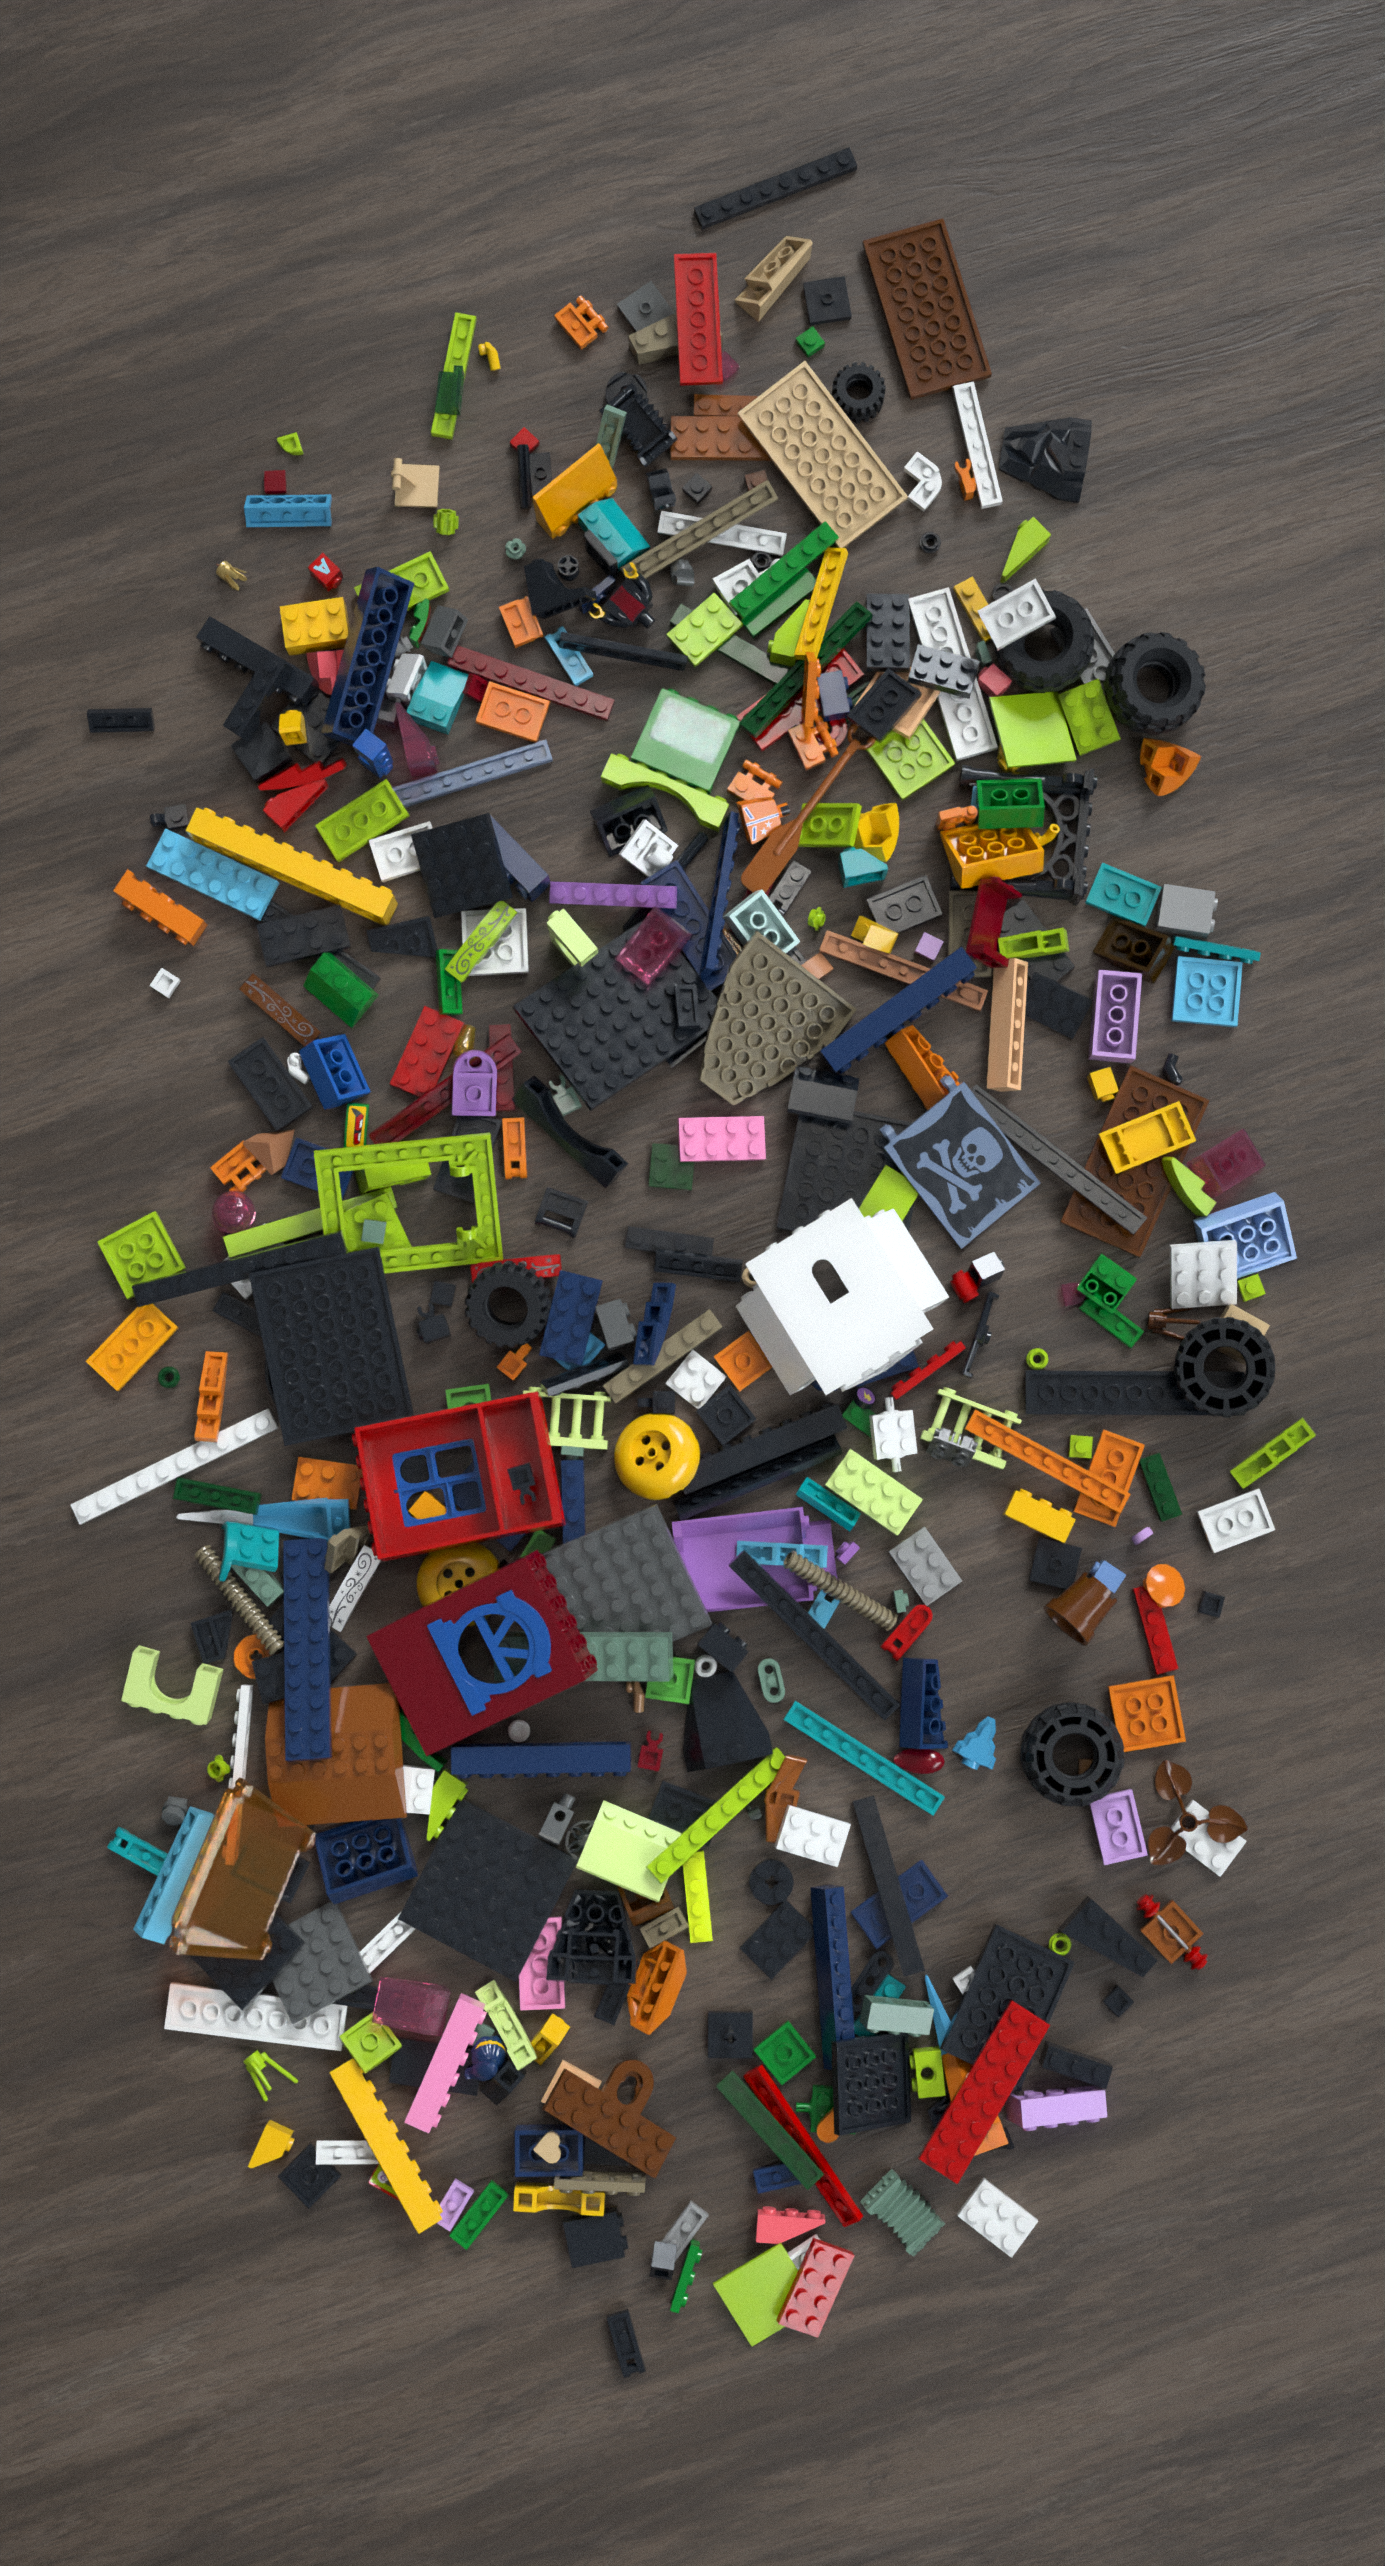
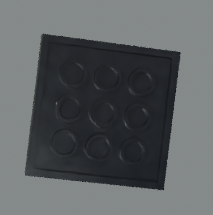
[411,813,513,918]
[183,1881,305,2011]
[831,2032,911,2136]

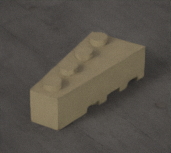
[628,313,723,365]

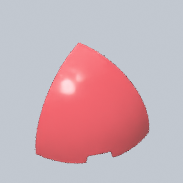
[306,650,344,695]

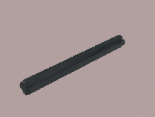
[622,831,708,932]

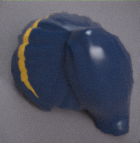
[464,2035,507,2081]

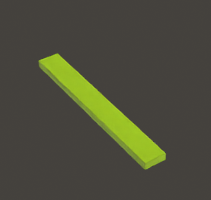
[223,1187,397,1258]

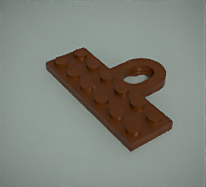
[542,2059,676,2179]

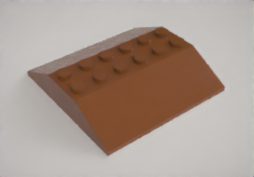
[265,1683,407,1827]

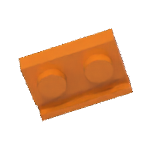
[499,596,544,648]

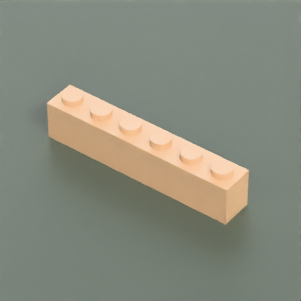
[987,958,1028,1092]

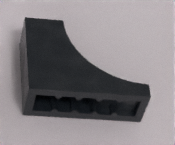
[524,558,597,619]

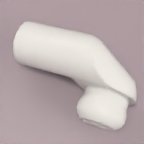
[287,1053,310,1084]

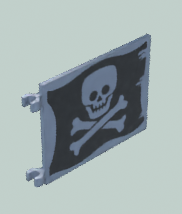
[879,1075,1040,1249]

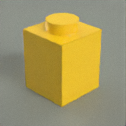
[1087,1067,1119,1102]

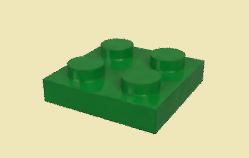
[753,2020,816,2085]

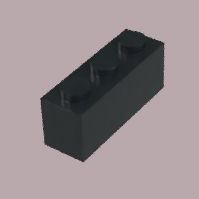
[1039,2041,1113,2089]

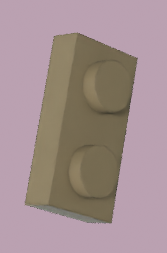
[640,1907,689,1949]

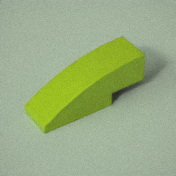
[998,928,1069,959]
[1161,1157,1216,1217]

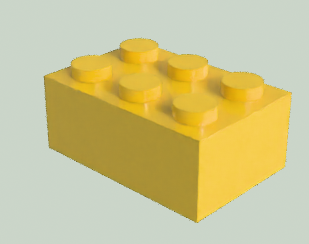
[279,597,350,656]

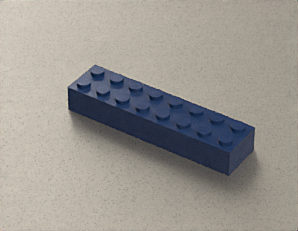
[321,567,414,746]
[819,947,977,1074]
[451,1741,632,1778]

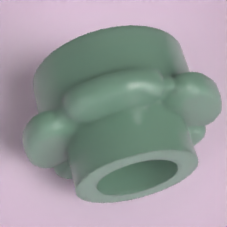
[505,539,526,560]

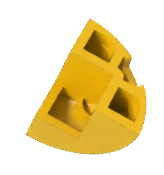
[854,803,899,862]

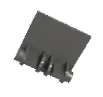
[926,1427,978,1467]

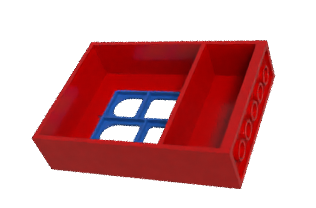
[352,1391,566,1561]

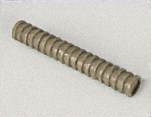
[194,1545,284,1655]
[783,1551,897,1631]

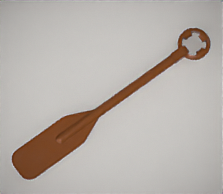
[741,724,876,893]

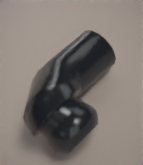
[1162,1053,1183,1086]

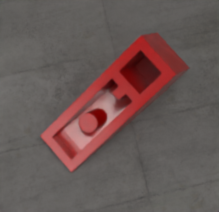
[263,779,329,833]

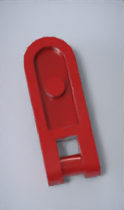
[880,1604,933,1661]

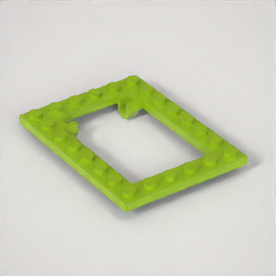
[314,1132,503,1273]

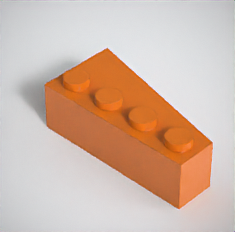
[113,869,207,946]

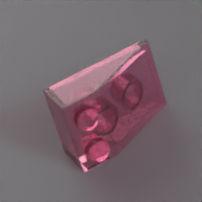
[395,702,440,777]
[615,907,693,985]
[1186,1128,1266,1198]
[372,1977,451,2037]

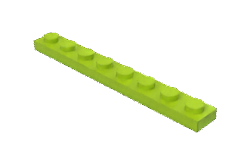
[646,1747,785,1884]

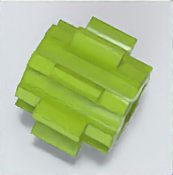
[433,509,459,535]

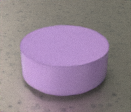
[1131,1527,1154,1546]

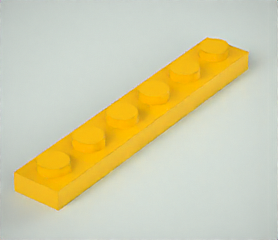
[794,547,848,660]

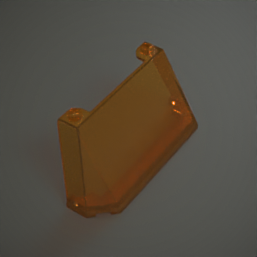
[169,1777,316,1960]

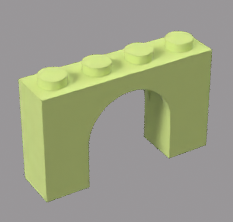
[547,908,598,967]
[121,1646,223,1725]

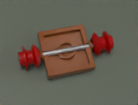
[1136,1894,1208,1970]

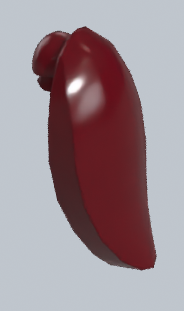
[894,1748,945,1774]

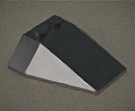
[683,1672,773,1772]

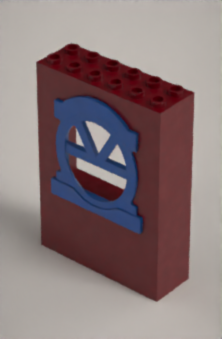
[366,1550,598,1756]

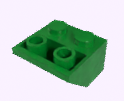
[1076,1253,1137,1314]

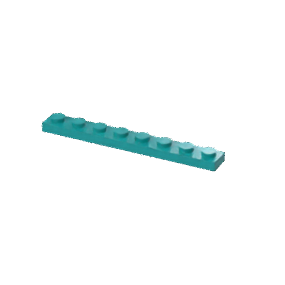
[783,1701,945,1816]

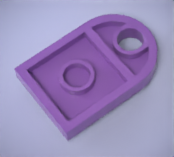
[451,1050,497,1116]

